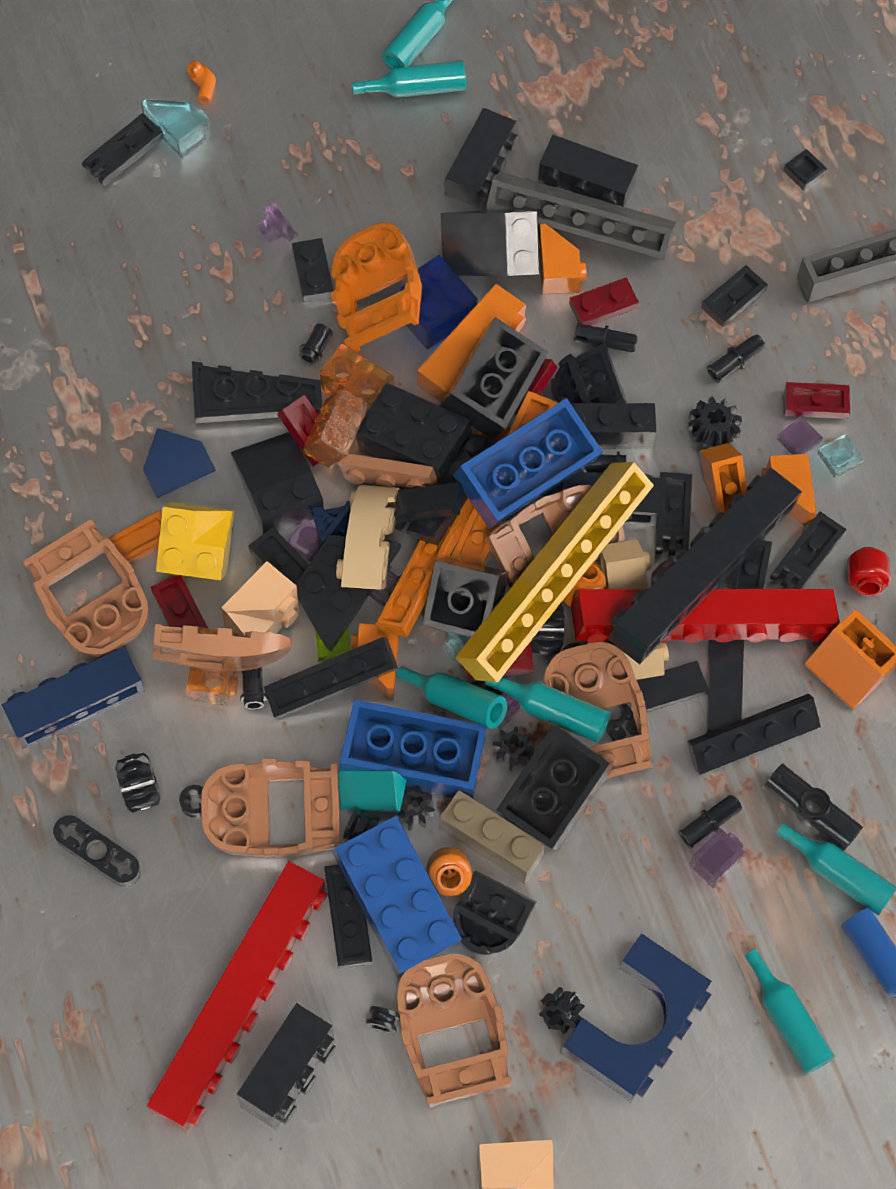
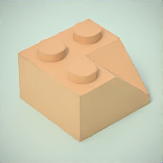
[221,561,299,637]
[477,1140,554,1189]

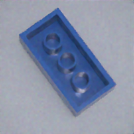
[453,398,603,529]
[339,699,487,799]
[331,816,462,974]

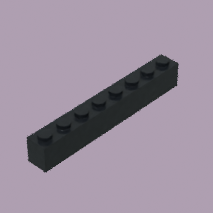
[608,468,802,665]

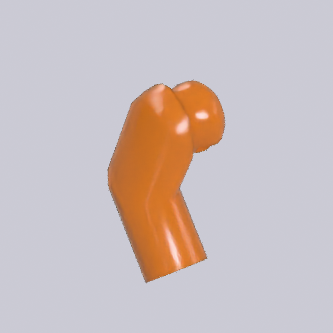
[187,61,216,105]

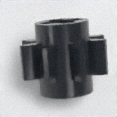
[492,726,534,771]
[396,786,435,831]
[539,987,585,1034]

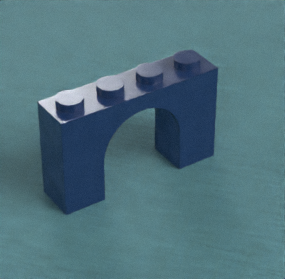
[561,933,712,1103]

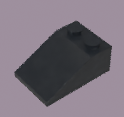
[440,208,539,276]
[231,432,324,534]

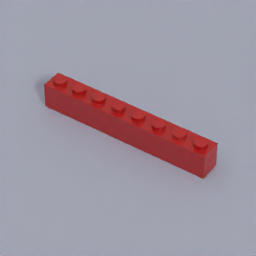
[571,589,840,643]
[146,861,328,1132]

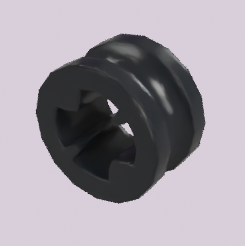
[179,785,203,819]
[366,1006,400,1034]

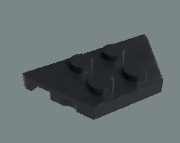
[296,535,402,652]

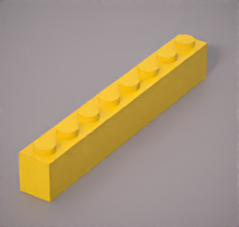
[455,462,654,682]

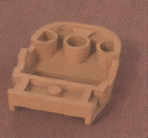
[484,485,625,588]
[23,519,149,657]
[153,624,292,672]
[544,642,652,779]
[201,758,340,859]
[397,954,512,1108]

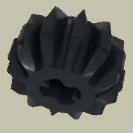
[687,396,742,450]
[531,603,565,656]
[115,753,161,813]

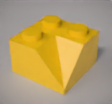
[156,501,234,581]

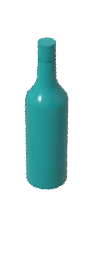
[381,0,453,70]
[352,60,466,98]
[396,666,507,729]
[485,678,611,743]
[776,823,896,916]
[744,949,836,1075]

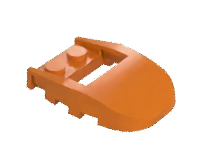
[331,222,422,352]

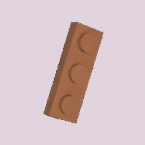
[338,453,439,489]

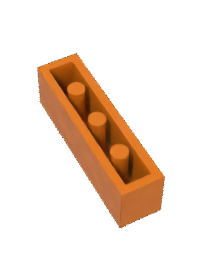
[417,284,526,402]

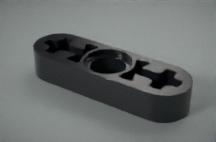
[53,815,141,887]

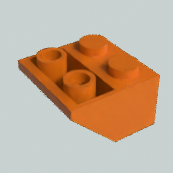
[804,609,896,711]

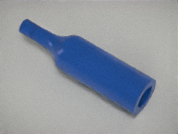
[841,907,896,998]

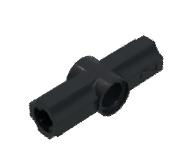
[763,763,863,851]

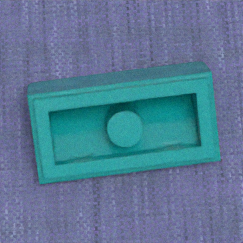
[338,770,407,812]

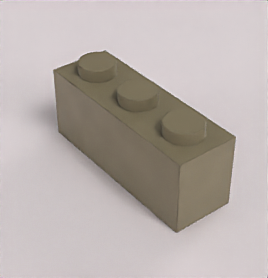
[439,790,545,884]

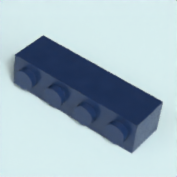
[1,647,145,749]

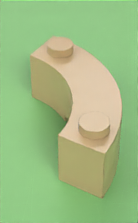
[336,485,400,590]
[600,539,669,680]

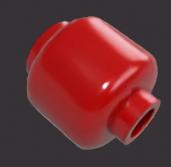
[847,547,891,597]

